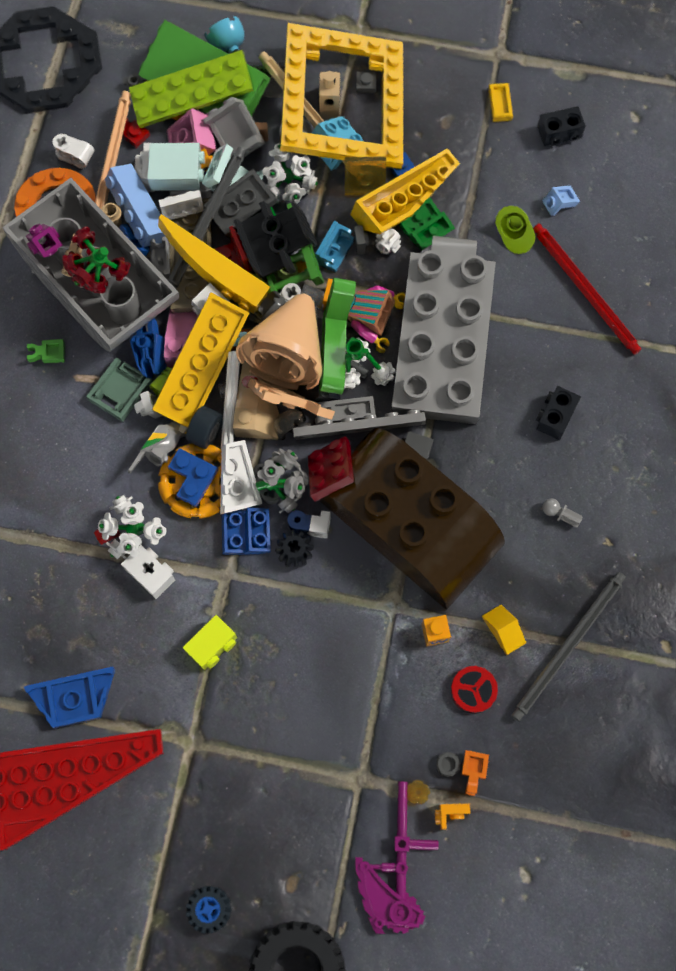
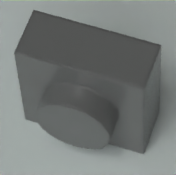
[356,72,377,94]
[354,225,369,255]

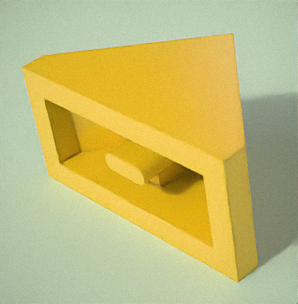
[482,605,526,655]

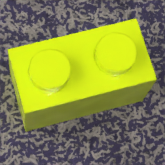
[183,615,237,671]

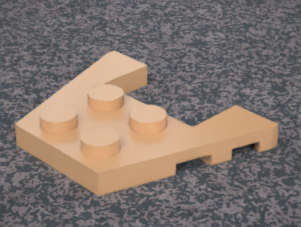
[248,378,335,420]

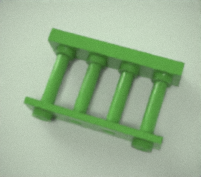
[266,203,324,294]

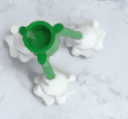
[344,337,396,389]

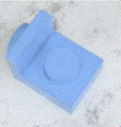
[543,185,580,216]

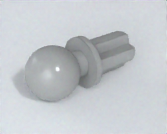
[542,498,583,527]

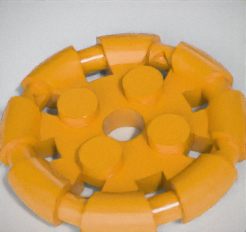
[158,443,222,519]

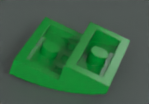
[398,197,455,251]

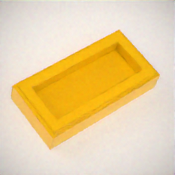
[488,83,513,122]

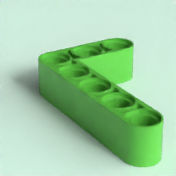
[320,278,356,394]

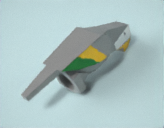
[128,421,188,474]

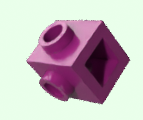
[26,224,62,258]

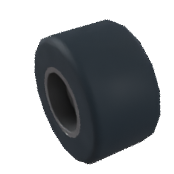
[186,406,223,449]

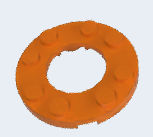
[14,168,96,217]

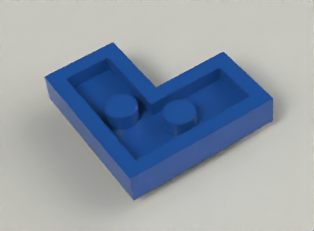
[168,448,218,508]

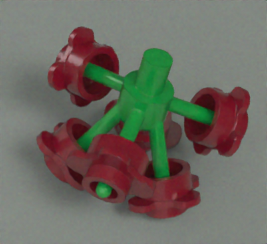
[62,226,130,293]

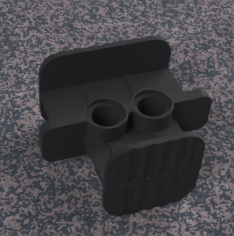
[234,201,317,282]

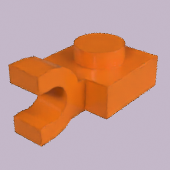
[461,750,489,796]

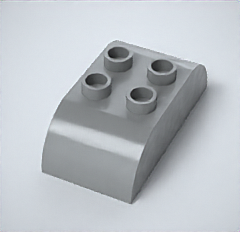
[2,178,179,352]

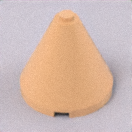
[236,293,322,390]

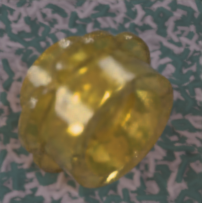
[407,780,430,804]

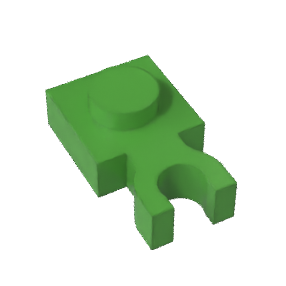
[27,339,65,364]

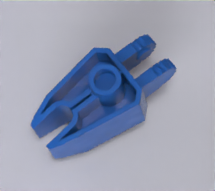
[130,318,166,379]

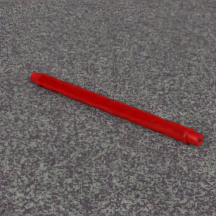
[533,223,642,355]

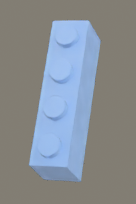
[104,164,165,247]

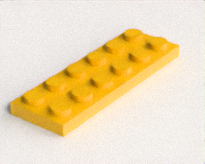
[152,292,249,428]

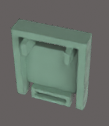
[86,358,152,422]

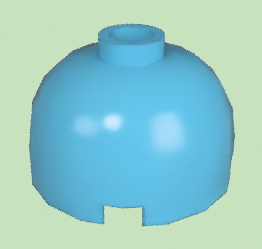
[204,16,244,54]

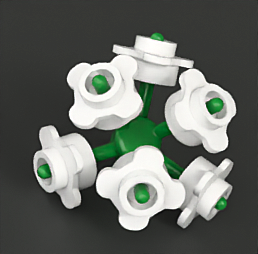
[262,143,318,204]
[98,495,166,559]

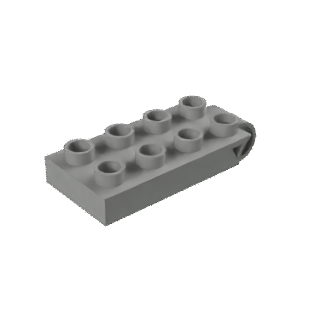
[391,236,496,425]

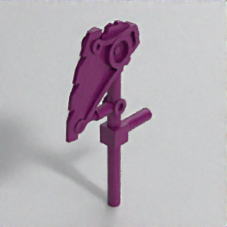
[355,781,438,934]

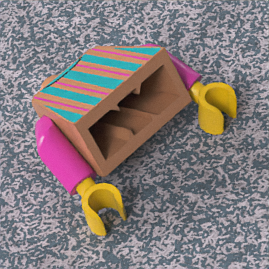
[348,286,405,353]

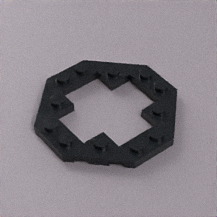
[0,6,102,113]

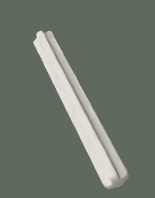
[221,351,240,455]

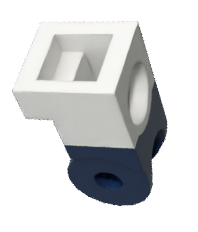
[287,510,331,539]

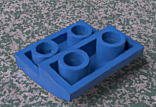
[222,508,271,555]

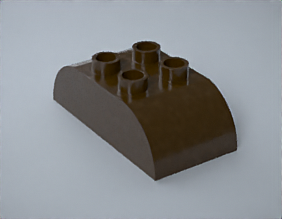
[319,428,505,610]

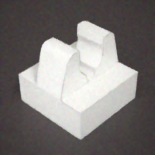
[134,391,163,419]

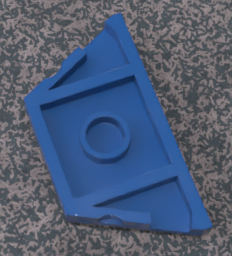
[24,666,115,729]

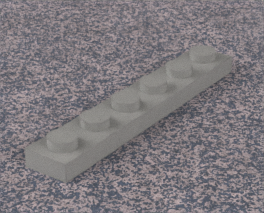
[293,410,426,440]

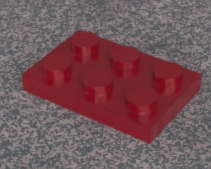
[308,436,354,502]

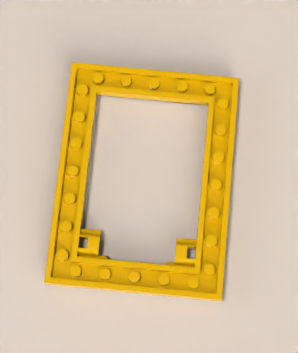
[280,23,403,169]

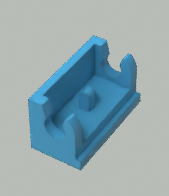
[315,221,354,273]

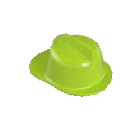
[495,205,535,254]

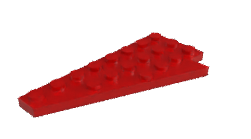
[0,729,164,851]

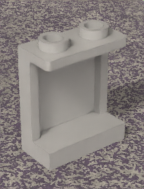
[203,97,265,158]

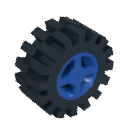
[186,886,232,934]

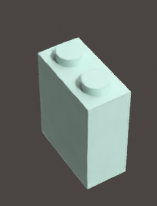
[148,143,205,191]

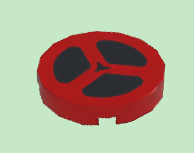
[451,666,498,713]

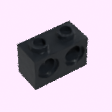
[537,106,586,146]
[535,385,581,440]

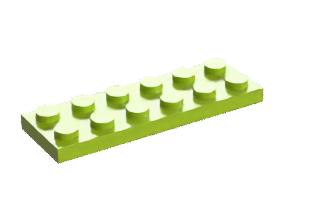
[129,50,253,128]

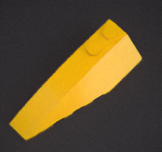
[350,149,460,234]
[158,214,270,314]

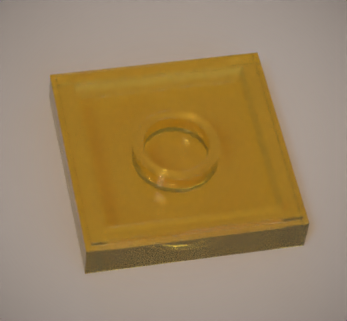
[345,156,386,196]

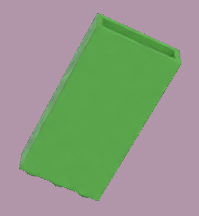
[138,20,271,117]

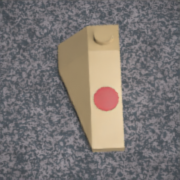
[233,361,280,440]

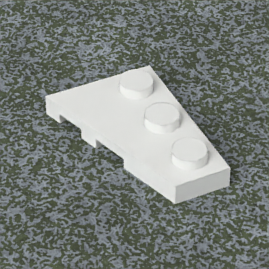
[220,440,262,515]

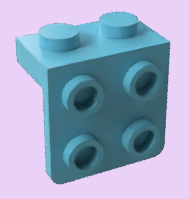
[311,116,364,170]

